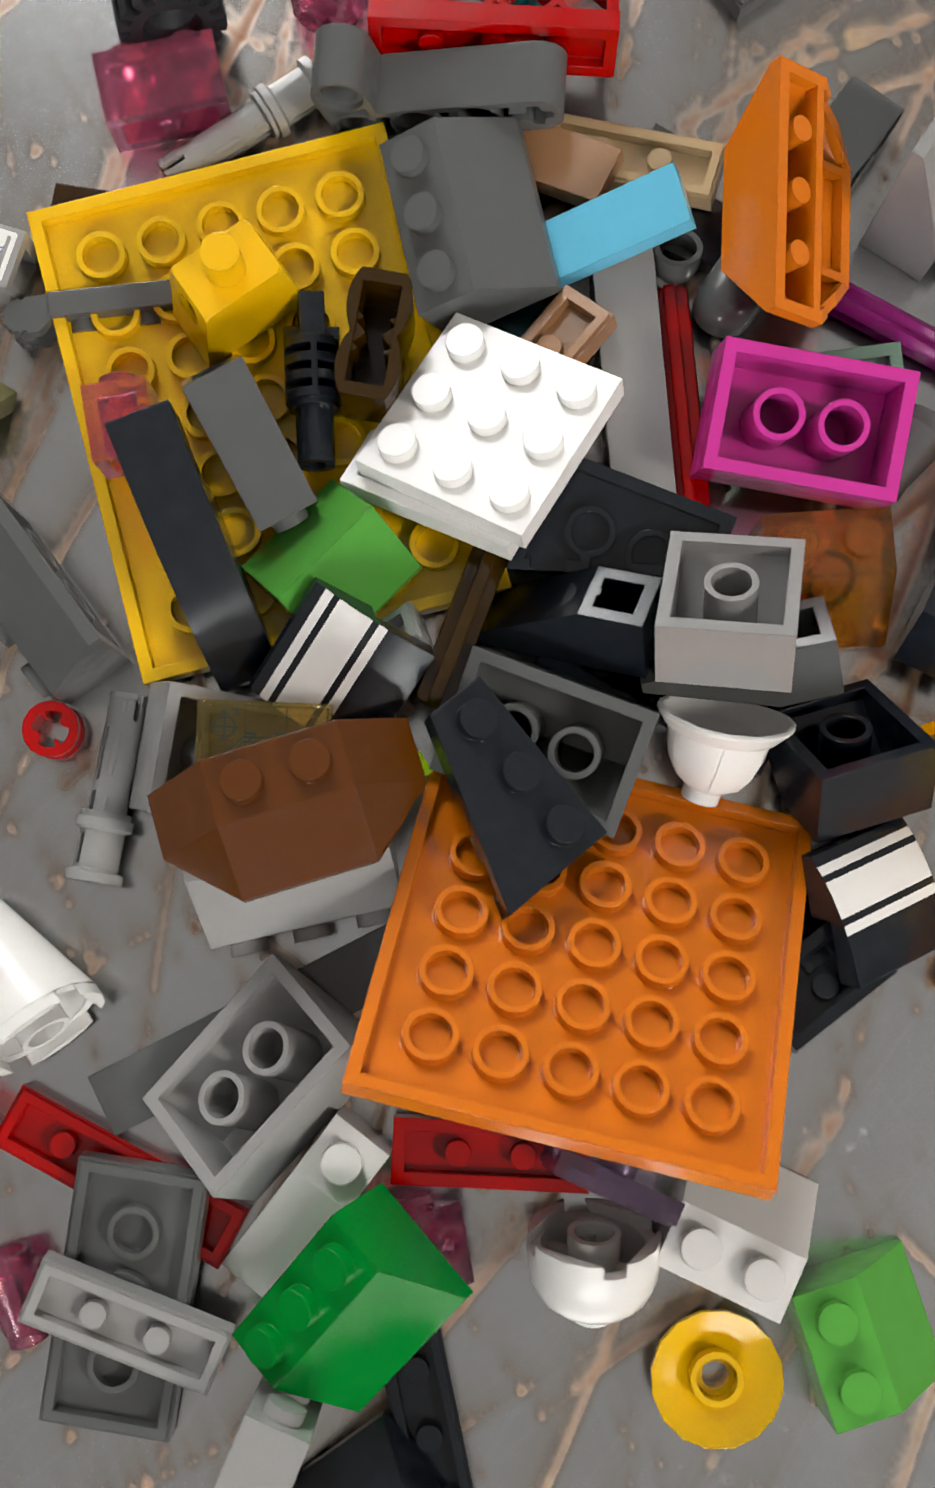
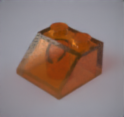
[748,506,897,650]

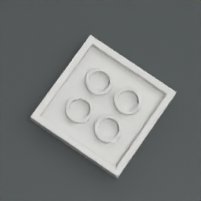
[355,312,624,549]

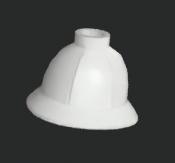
[657,695,796,807]

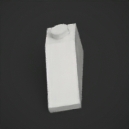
[221,1105,392,1297]

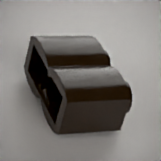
[334,266,415,423]

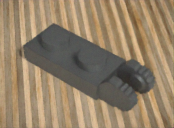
[0,279,173,350]

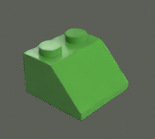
[786,1238,935,1435]

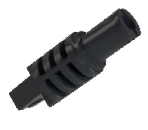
[283,291,341,472]

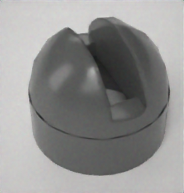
[653,231,703,284]

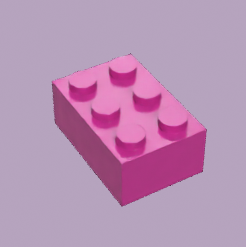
[689,336,921,511]

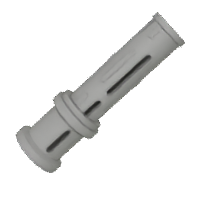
[156,55,318,177]
[64,691,148,887]

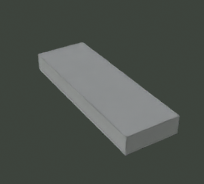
[17,1250,236,1397]

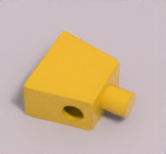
[169,219,301,367]

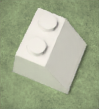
[652,1165,819,1324]

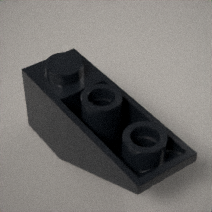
[477,566,662,679]

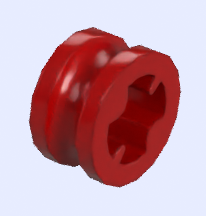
[22,700,87,760]

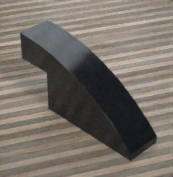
[104,399,273,692]

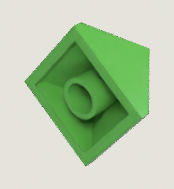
[242,479,422,616]

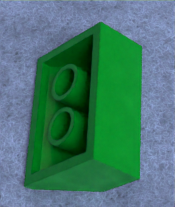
[231,1183,473,1412]

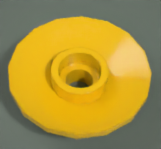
[650,1309,784,1449]

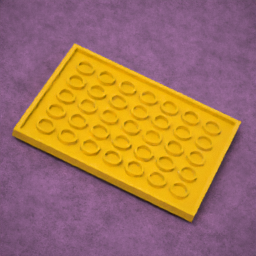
[26,122,511,687]

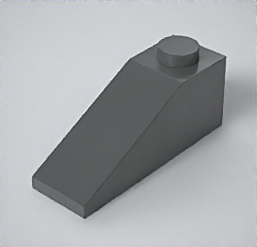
[640,595,844,707]

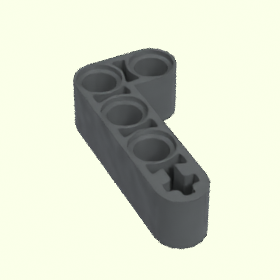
[310,23,567,140]

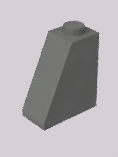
[180,354,318,533]

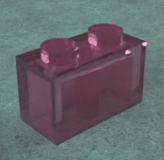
[91,28,232,153]

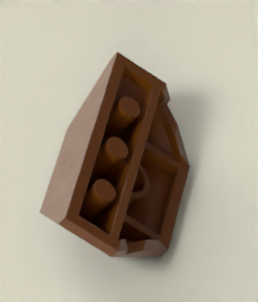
[147,718,427,903]

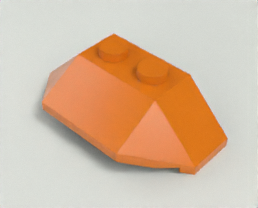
[721,55,851,328]

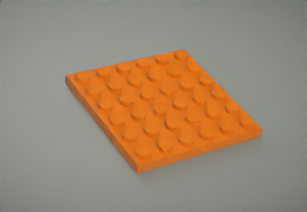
[341,770,812,1201]

